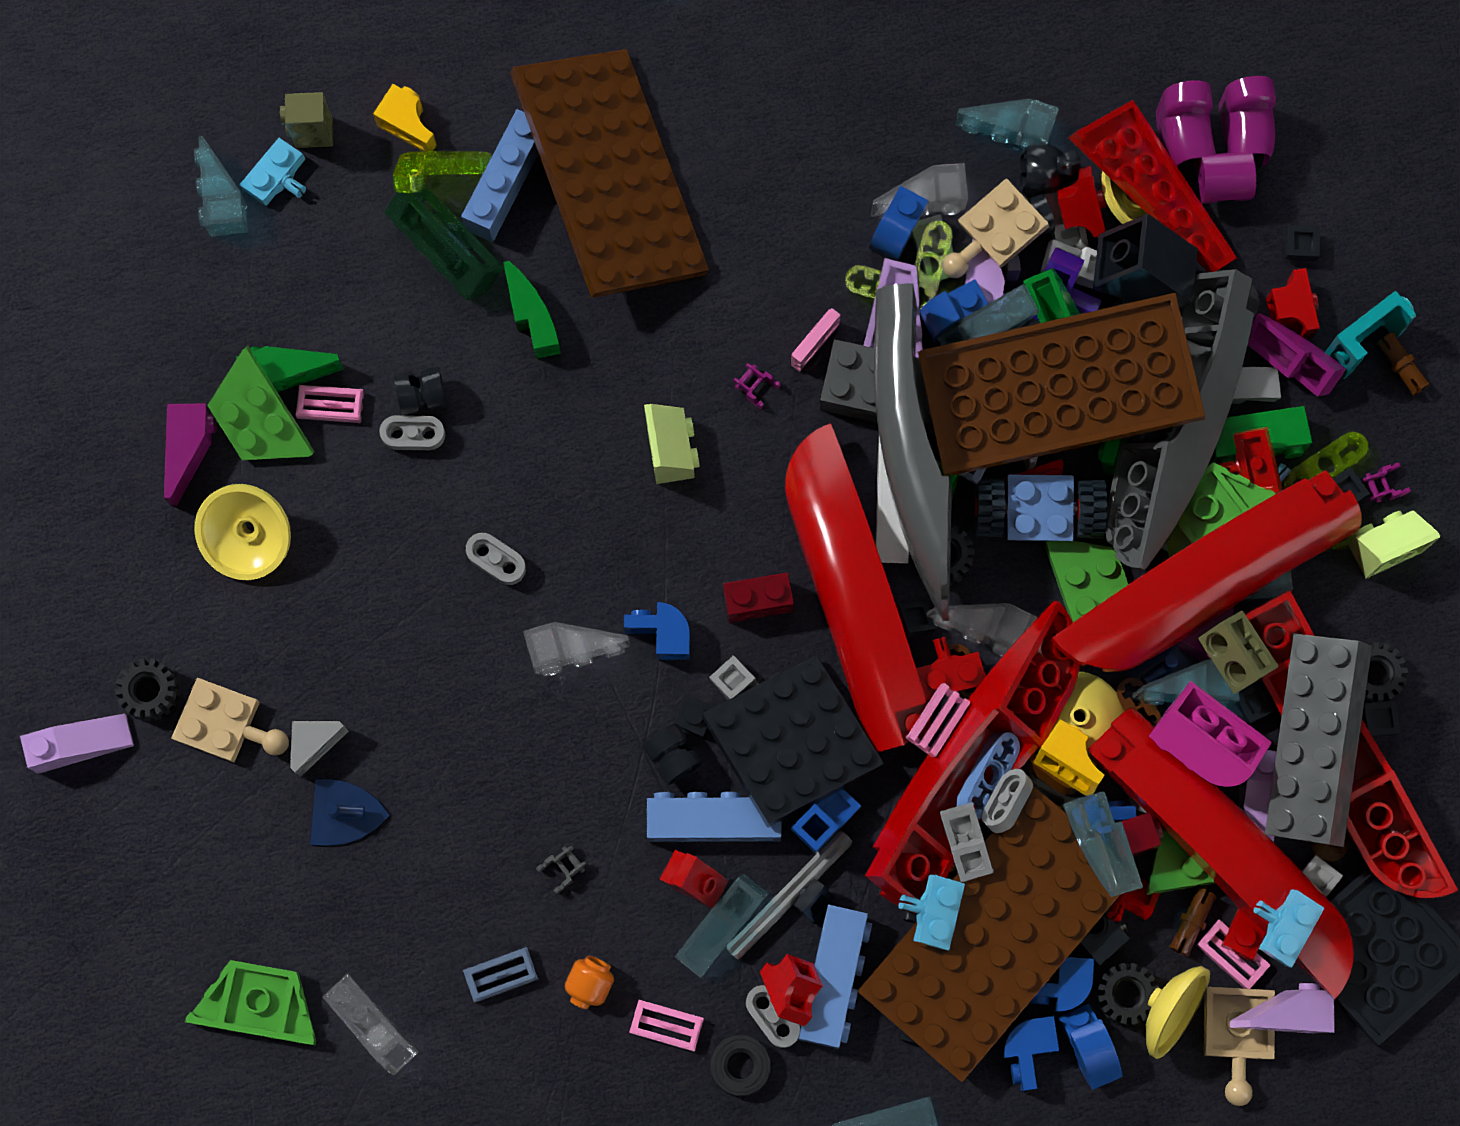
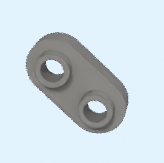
[380,415,445,450]
[466,533,526,585]
[982,769,1033,833]
[746,985,800,1048]

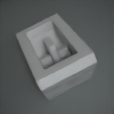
[290,721,349,777]

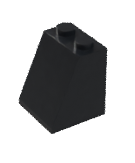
[1093,213,1198,308]

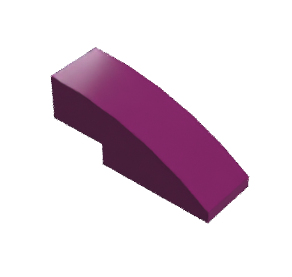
[1247,313,1346,397]

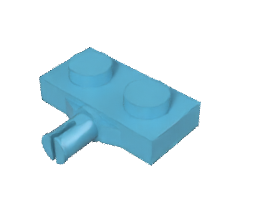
[240,138,306,206]
[899,875,965,950]
[1254,889,1324,968]

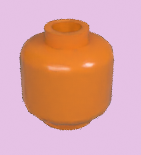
[565,956,614,1009]

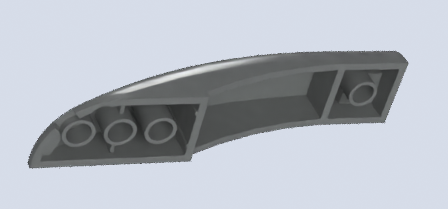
[1105,269,1254,570]
[874,283,952,621]

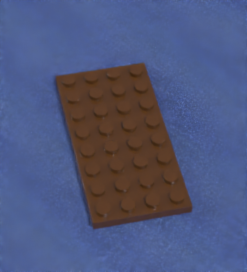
[510,49,709,298]
[918,293,1205,476]
[858,786,1138,1083]

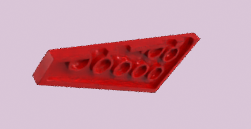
[1069,100,1237,272]

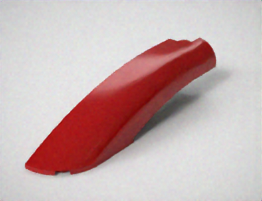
[785,424,932,752]
[1051,470,1362,672]
[1244,591,1458,898]
[865,601,1080,914]
[1087,707,1354,1000]

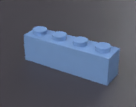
[461,109,539,242]
[647,792,781,842]
[798,905,872,1049]

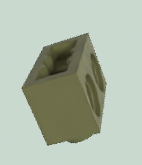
[280,92,333,148]
[1198,611,1279,694]

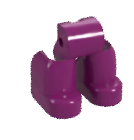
[1156,76,1276,204]

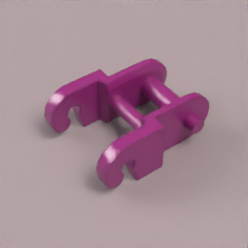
[733,363,782,409]
[1361,462,1411,503]

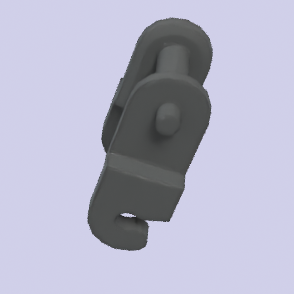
[536,845,587,894]

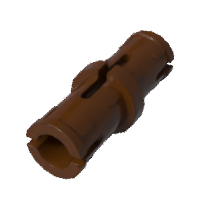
[1376,332,1430,396]
[1169,887,1217,957]

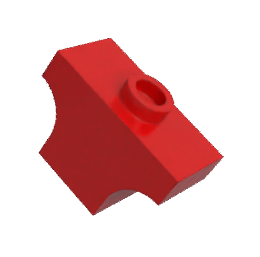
[1057,166,1107,238]
[1266,268,1320,339]
[660,850,729,910]
[760,954,823,1026]

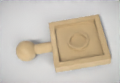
[942,178,1049,278]
[171,678,289,763]
[1204,987,1275,1106]

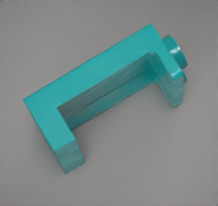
[1325,291,1416,379]

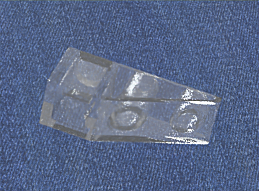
[871,163,968,218]
[926,603,1037,656]
[523,622,630,676]
[323,973,418,1076]

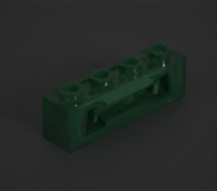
[384,180,504,300]

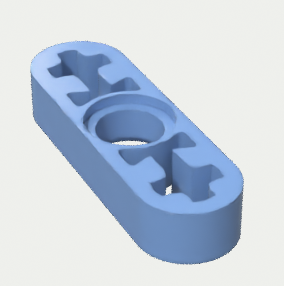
[957,732,1020,819]

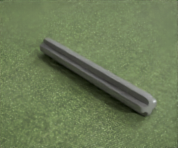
[727,831,852,959]

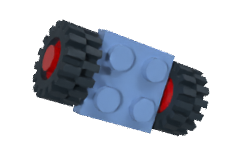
[974,475,1107,541]

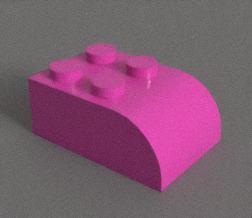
[1149,681,1272,787]

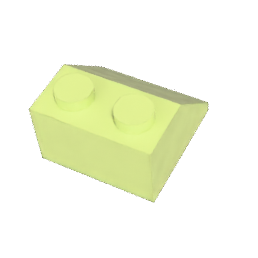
[644,404,700,484]
[1348,511,1440,578]

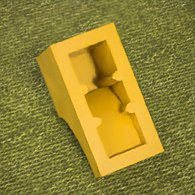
[373,84,436,155]
[1033,719,1105,799]

